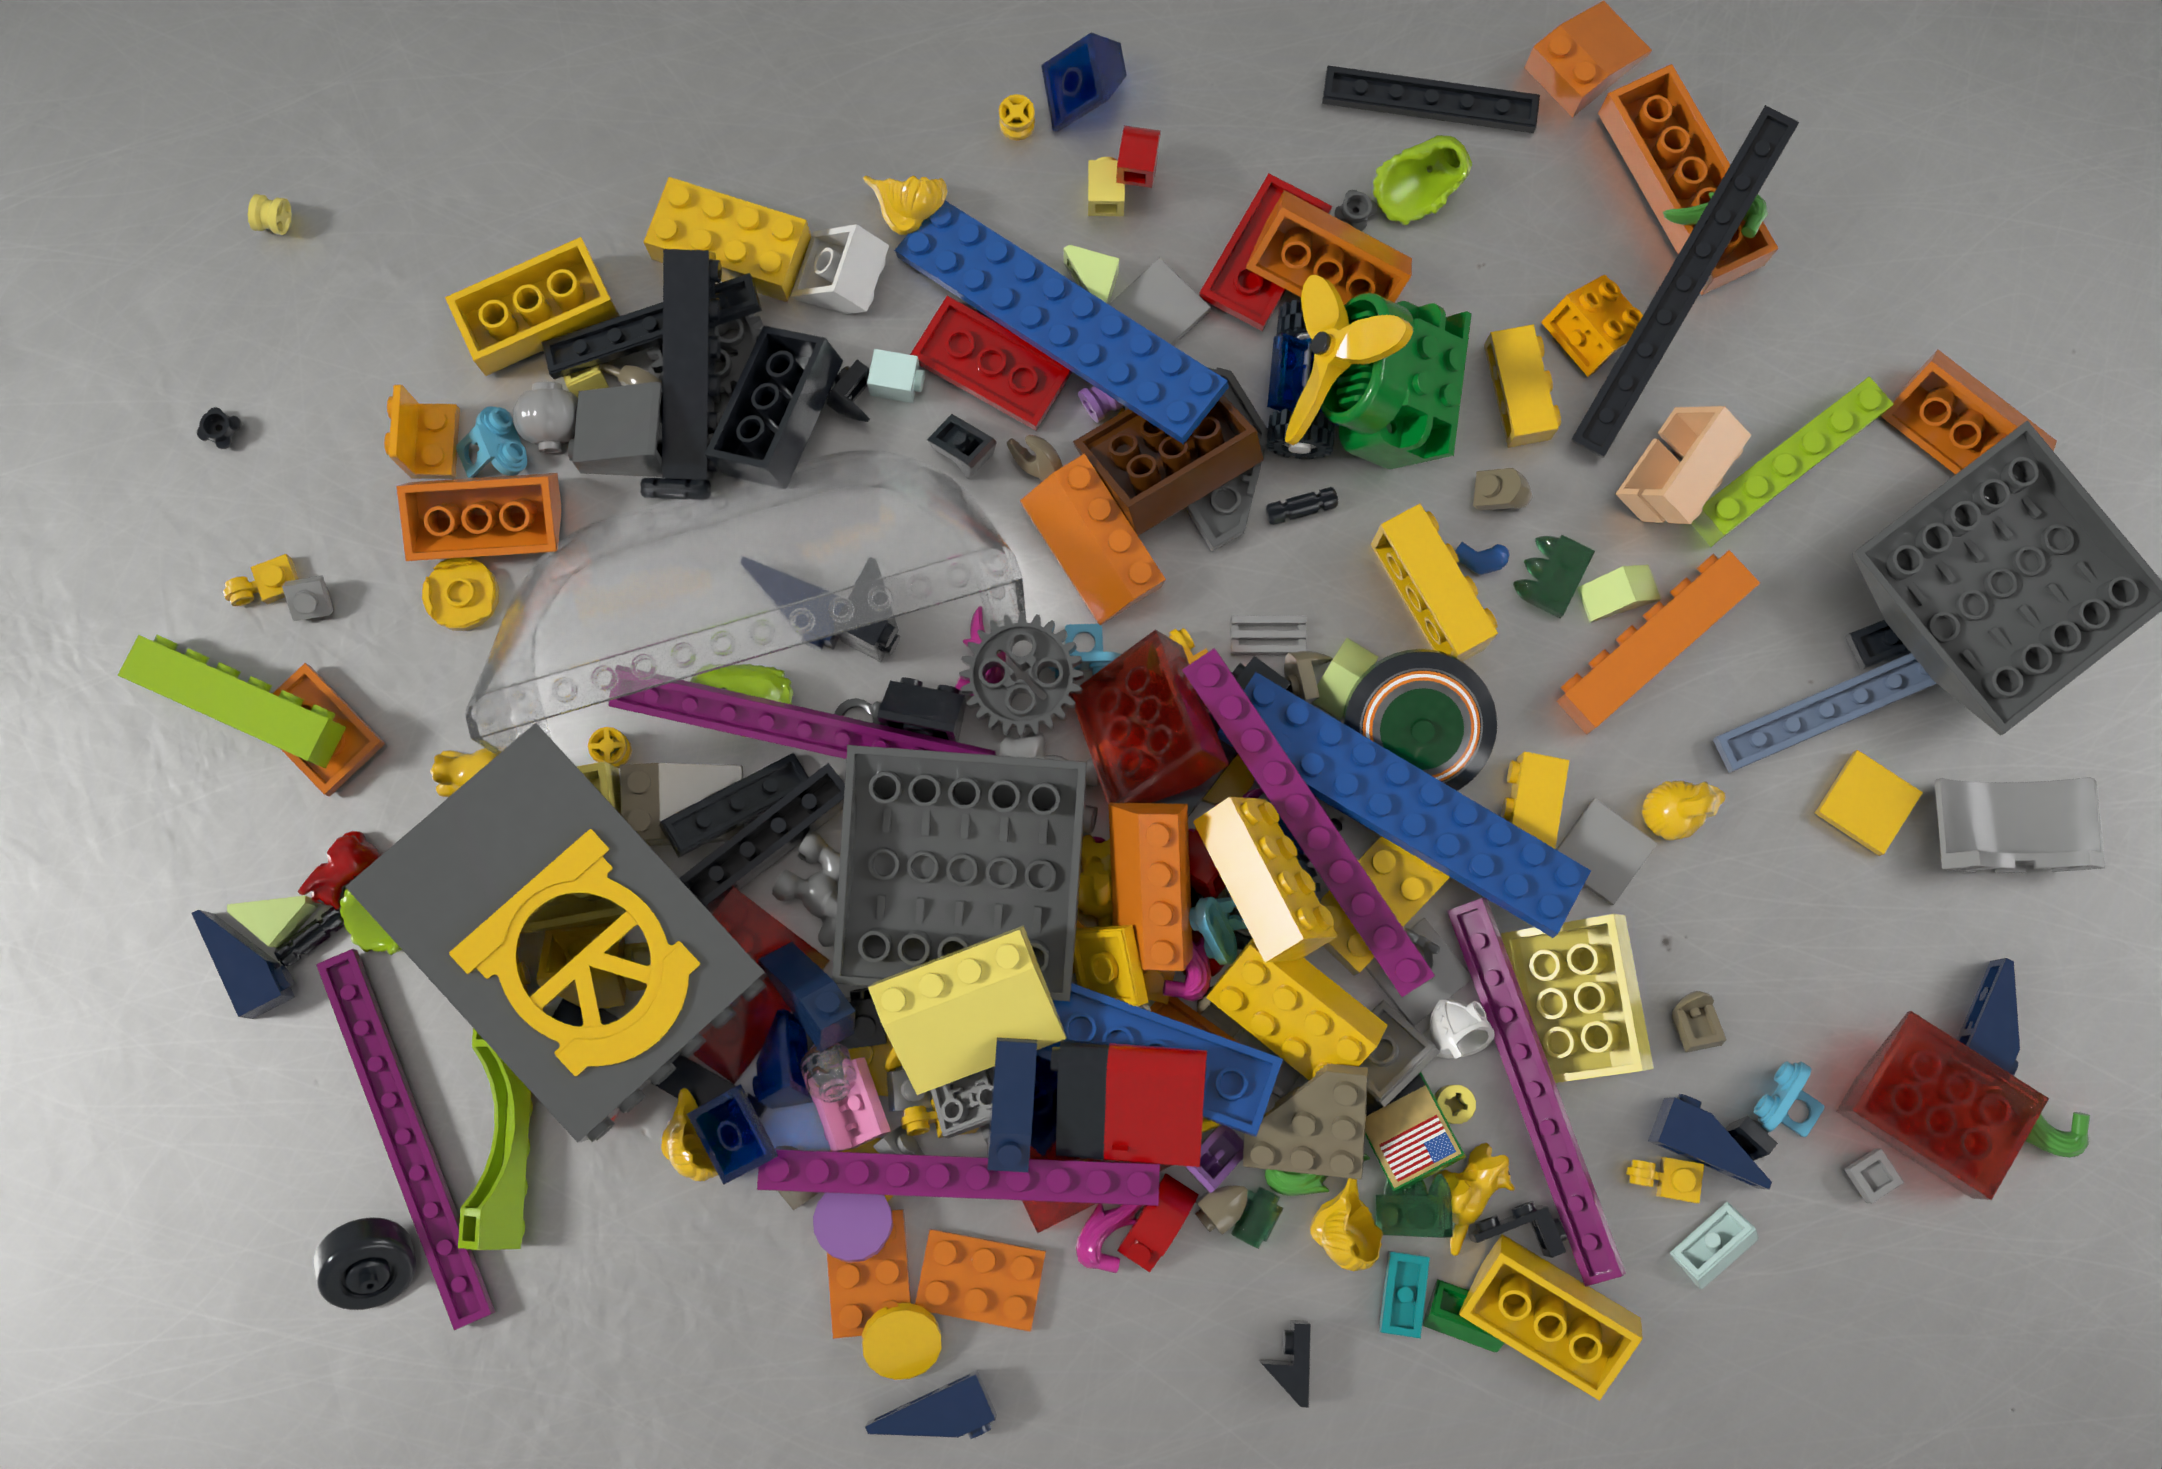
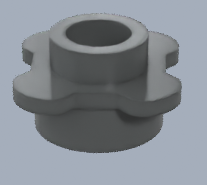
[1334,190,1377,231]

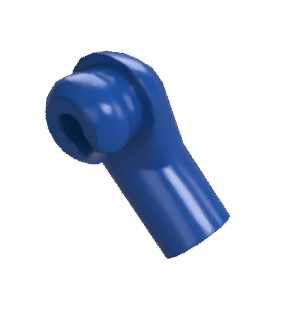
[1455,542,1510,575]

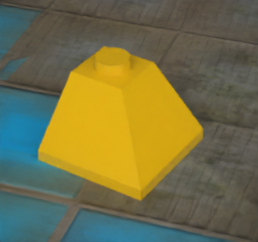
[536,922,627,1008]

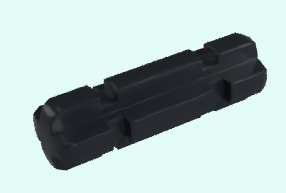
[640,478,711,500]
[1266,487,1338,525]
[274,907,345,967]

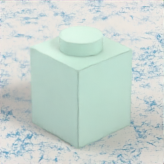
[867,349,925,403]

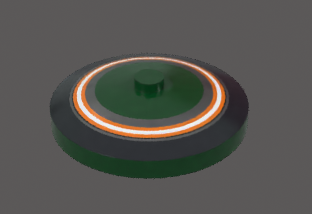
[1342,649,1497,791]

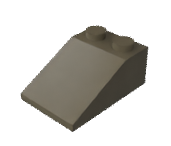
[620,763,744,846]

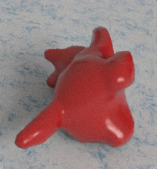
[297,831,381,910]

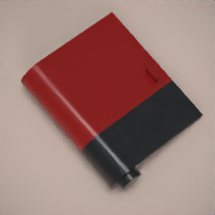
[1051,1039,1207,1167]

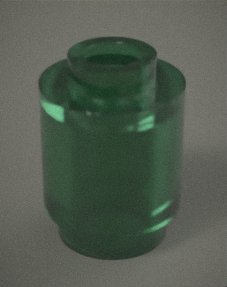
[1231,1186,1284,1249]

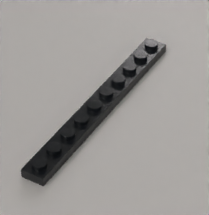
[1571,105,1799,458]

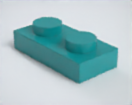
[1379,1251,1430,1339]

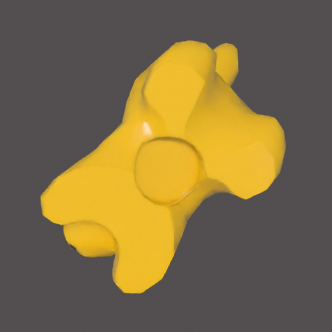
[430,747,505,798]
[1078,835,1113,927]
[1430,1143,1515,1256]

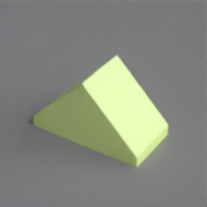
[1063,245,1120,304]
[1577,565,1661,623]
[1311,638,1379,721]
[227,895,318,948]

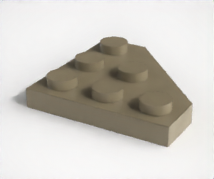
[1243,1064,1368,1180]

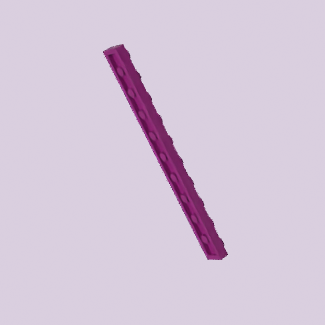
[1182,648,1435,997]
[608,665,996,759]
[1447,898,1626,1287]
[316,949,495,1330]
[757,1149,1160,1206]

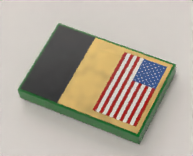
[1365,1072,1466,1193]

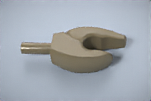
[601,363,663,386]
[1006,435,1063,481]

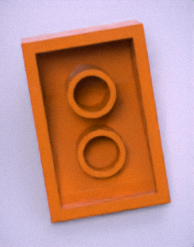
[1524,0,1652,118]

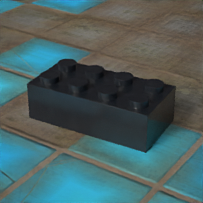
[705,326,843,490]

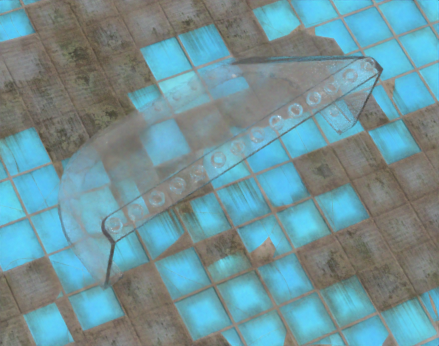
[465,450,1027,755]

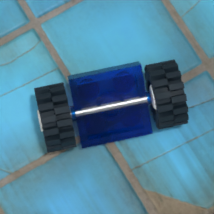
[1266,299,1335,459]

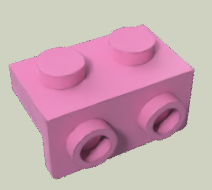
[808,1057,891,1152]

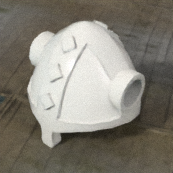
[1423,999,1495,1059]

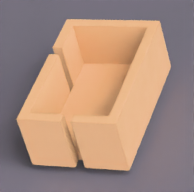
[1616,406,1751,524]

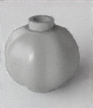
[513,382,578,453]

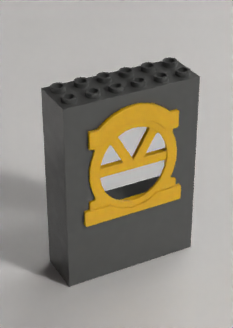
[345,723,768,1143]

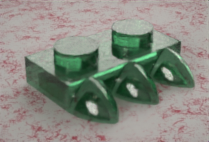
[1513,535,1595,618]
[1376,1174,1453,1238]

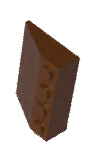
[1073,395,1264,536]

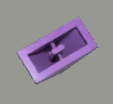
[1184,1125,1244,1193]

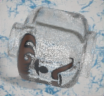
[800,1043,857,1103]

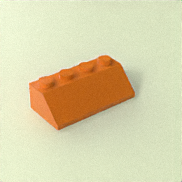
[1246,190,1412,305]
[1881,349,2057,475]
[1020,453,1166,625]
[396,473,562,561]
[1108,803,1193,971]

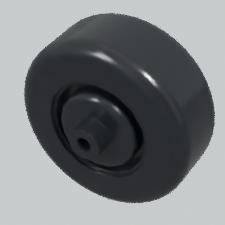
[313,1217,416,1310]

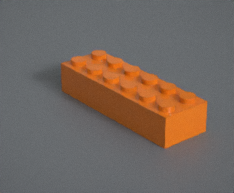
[1598,64,1778,296]

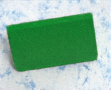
[1423,1279,1504,1352]

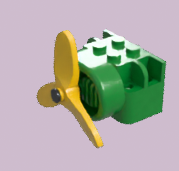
[1285,275,1472,470]

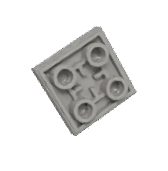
[931,1066,994,1139]

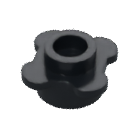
[197,407,242,449]

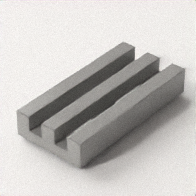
[1231,616,1307,655]

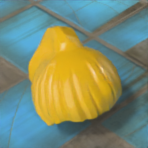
[863,175,948,235]
[1642,781,1726,841]
[661,1088,731,1181]
[1310,1178,1383,1271]

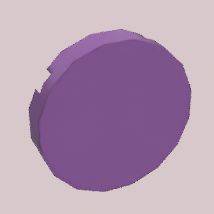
[813,1193,893,1263]

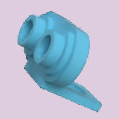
[456,406,528,478]
[1048,624,1122,679]
[1189,897,1247,965]
[1753,1061,1825,1137]

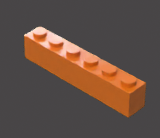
[1556,550,1760,735]

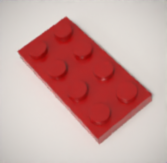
[1199,173,1332,332]
[910,296,1072,431]

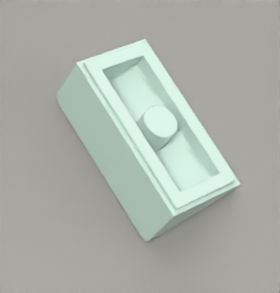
[1670,1202,1758,1289]

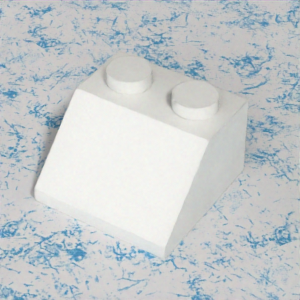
[791,224,889,314]

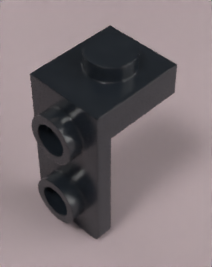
[1468,1201,1567,1258]

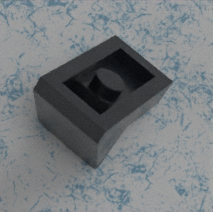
[927,414,997,479]
[1259,1320,1311,1408]

